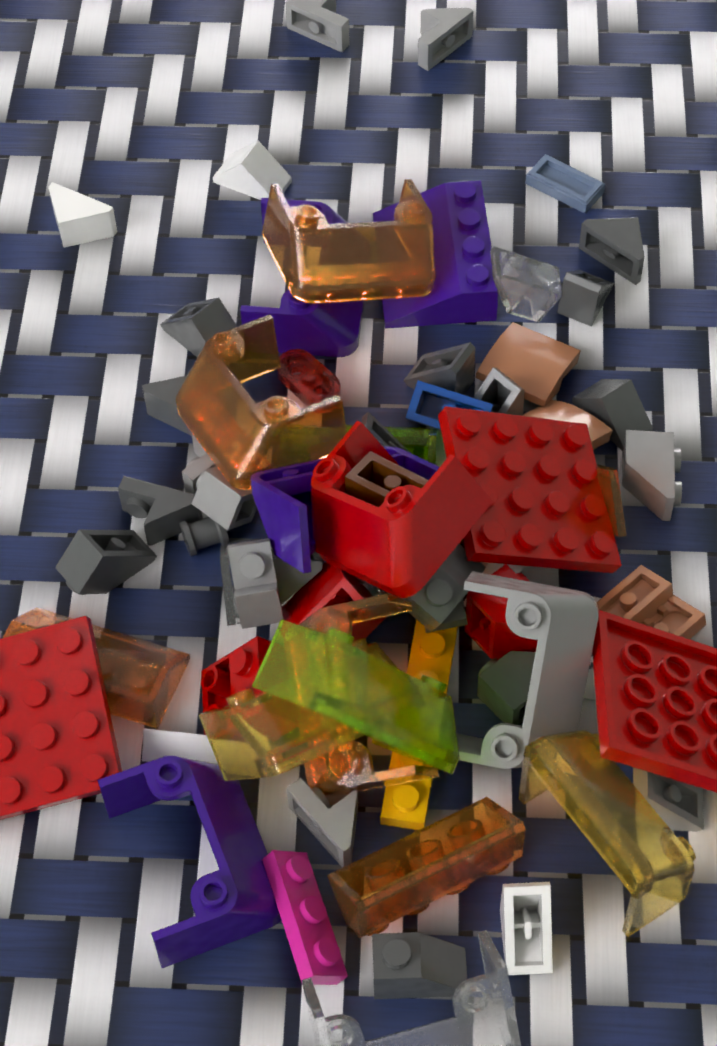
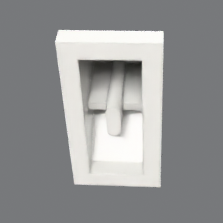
[213,140,292,200]
[48,182,117,248]
[500,882,553,976]

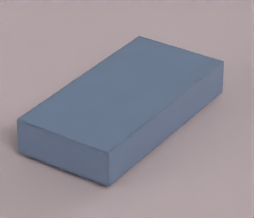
[525,154,605,214]

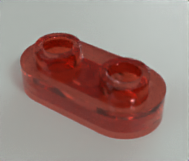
[277,349,341,411]

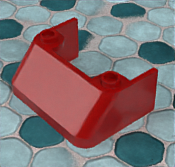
[311,421,493,598]

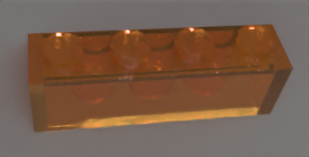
[3,607,190,729]
[327,797,526,938]

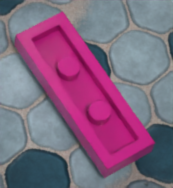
[262,850,348,985]

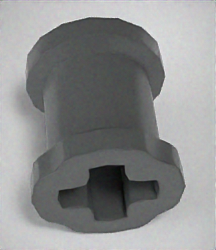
[179,517,230,557]

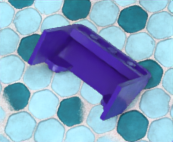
[240,198,371,357]
[251,446,439,574]
[98,756,281,968]

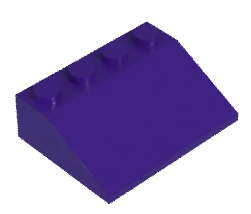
[373,180,499,329]

